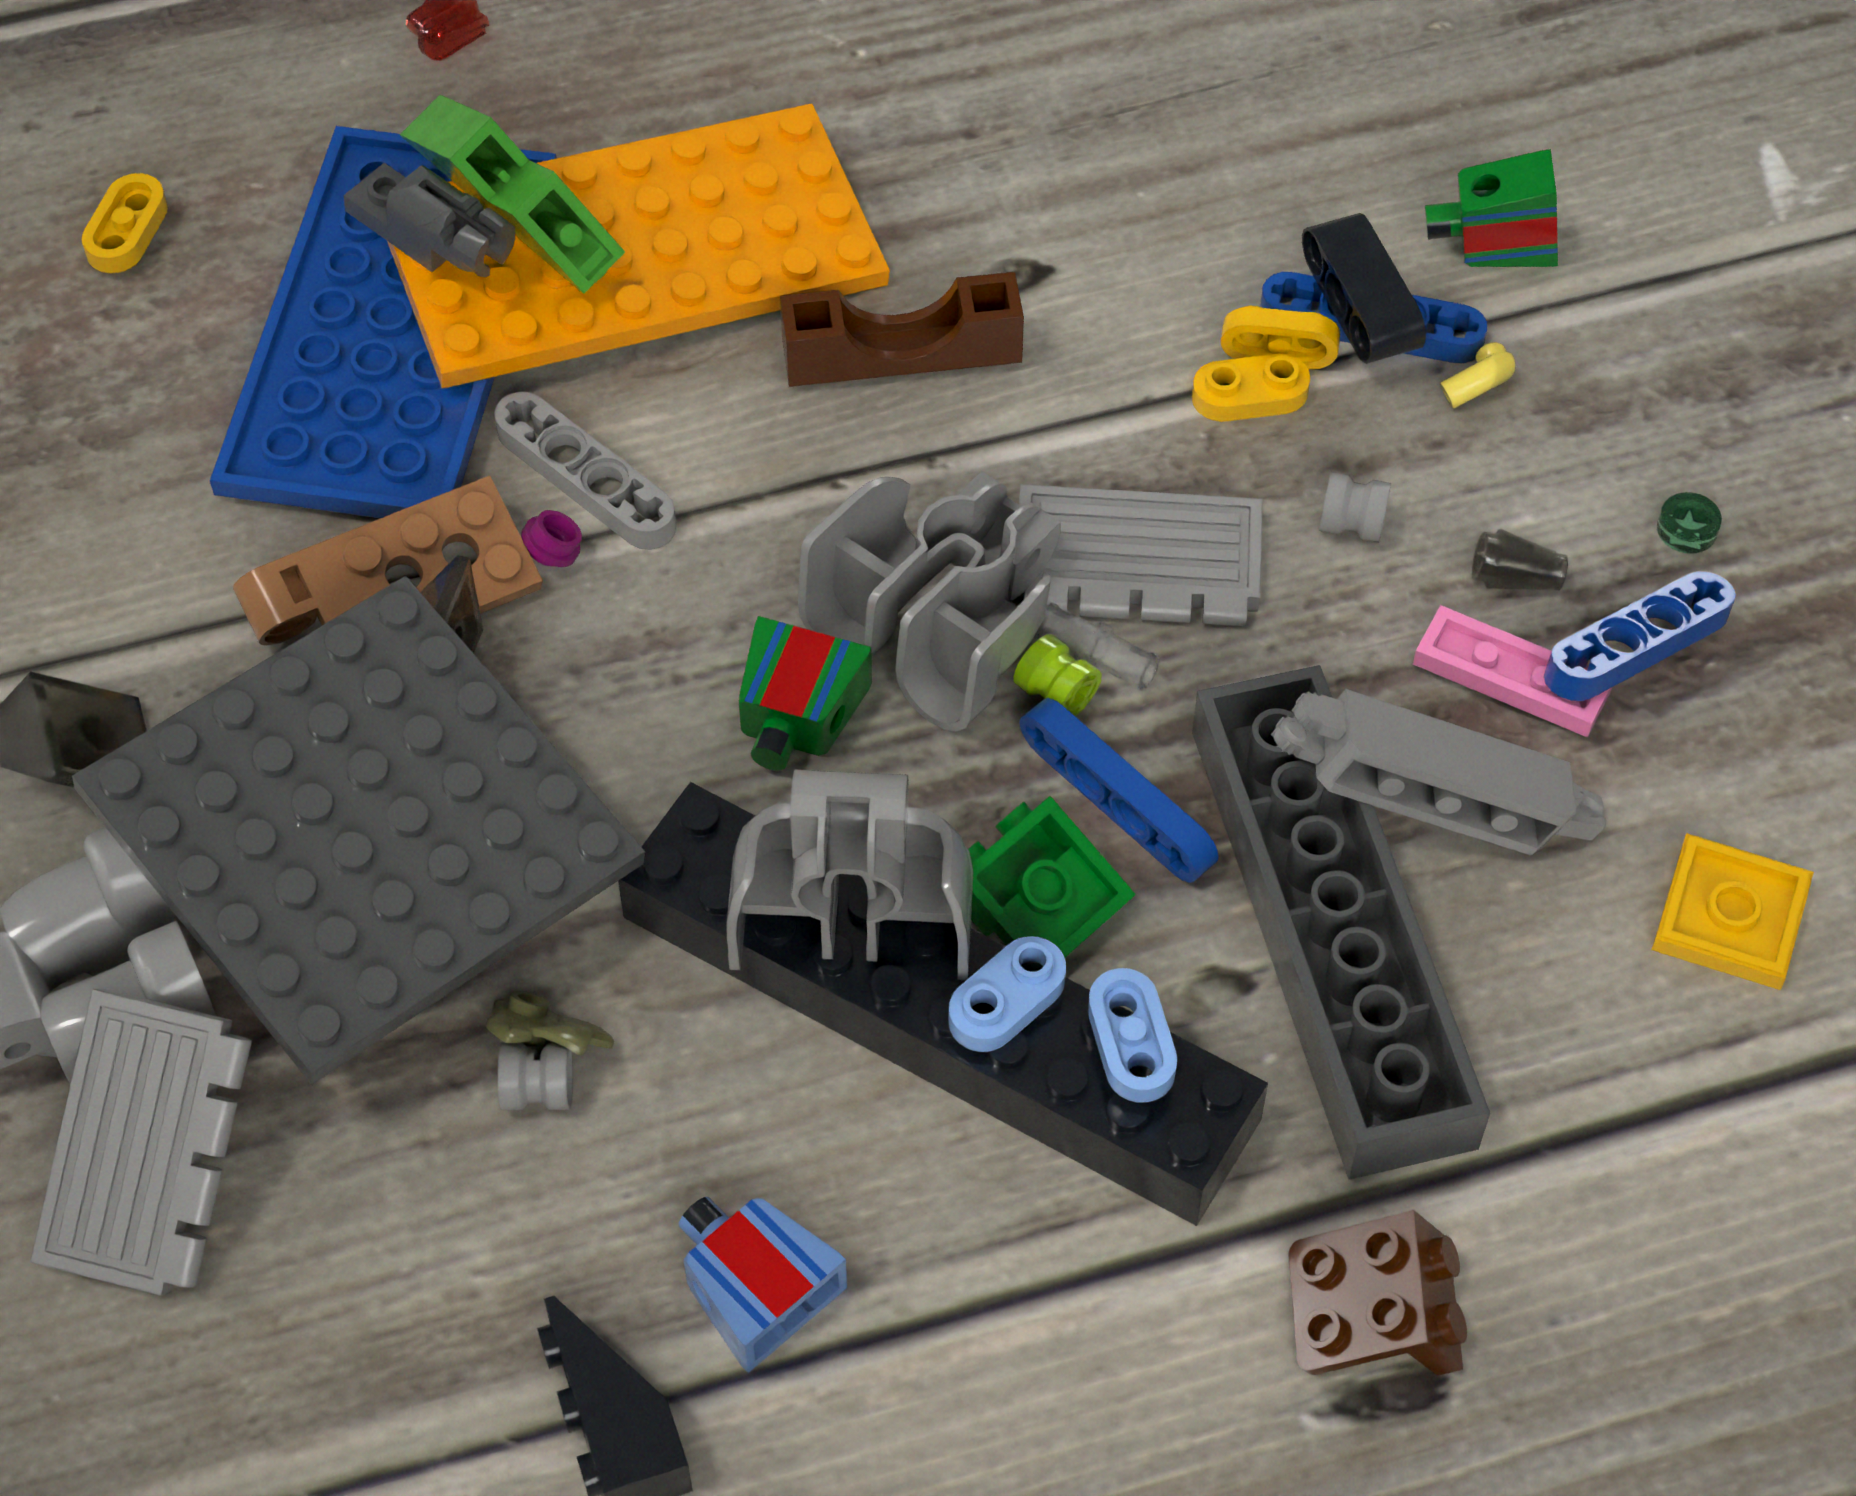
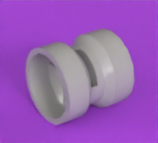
[1319,471,1391,543]
[498,1042,573,1110]

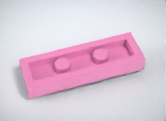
[1413,605,1612,738]

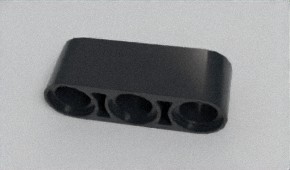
[1302,213,1426,364]

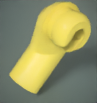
[1440,342,1515,409]

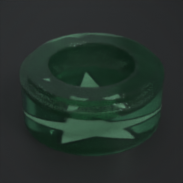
[1657,492,1722,554]

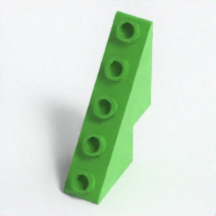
[400,95,625,294]

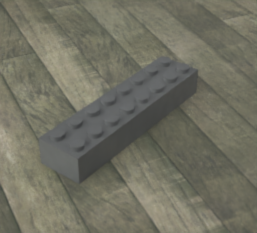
[1192,665,1490,1180]

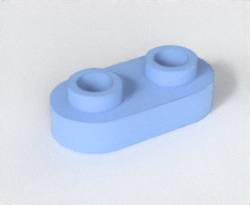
[948,936,1066,1052]
[1088,968,1177,1103]

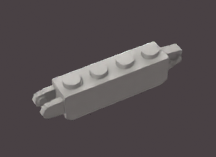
[1271,689,1606,856]

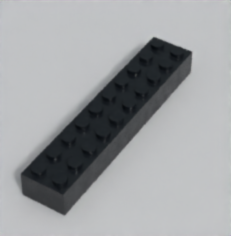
[618,782,1268,1226]

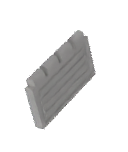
[1018,484,1263,626]
[30,989,252,1296]

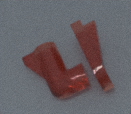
[406,0,490,61]

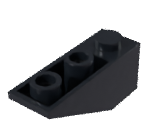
[537,1296,693,1496]

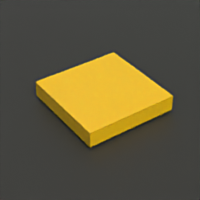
[1651,833,1814,990]

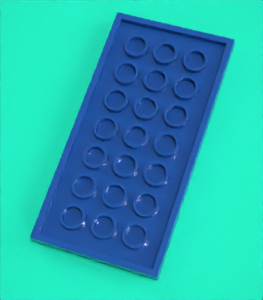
[210,126,557,518]

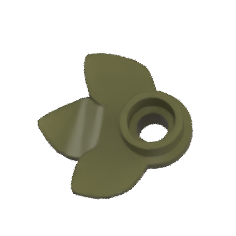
[486,991,614,1056]

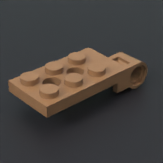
[233,475,543,645]

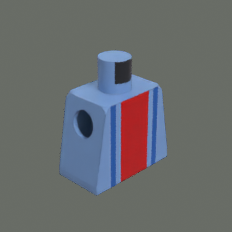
[679,1197,847,1373]

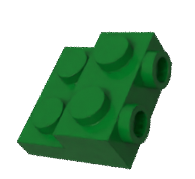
[968,796,1136,964]

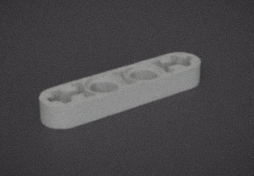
[494,391,677,550]

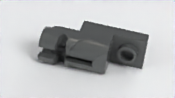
[344,163,515,277]

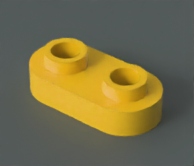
[81,173,168,273]
[1221,306,1340,369]
[1192,353,1310,422]

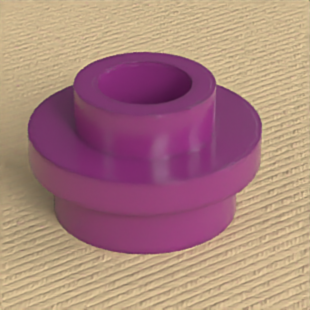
[521,510,582,567]

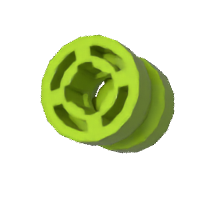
[1013,634,1102,716]

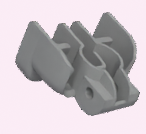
[798,471,1061,732]
[727,770,973,981]
[0,827,216,1085]

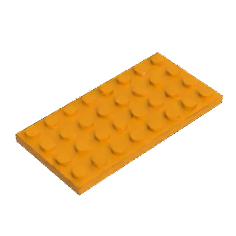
[387,103,890,389]

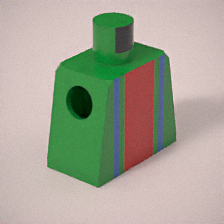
[1425,149,1558,267]
[739,616,872,771]

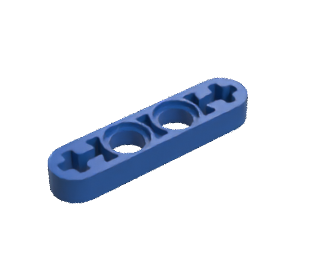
[1260,272,1487,363]
[1544,571,1736,701]
[1019,698,1219,883]

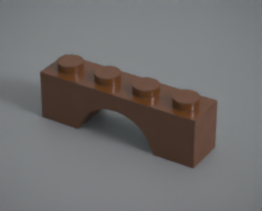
[780,272,1024,387]

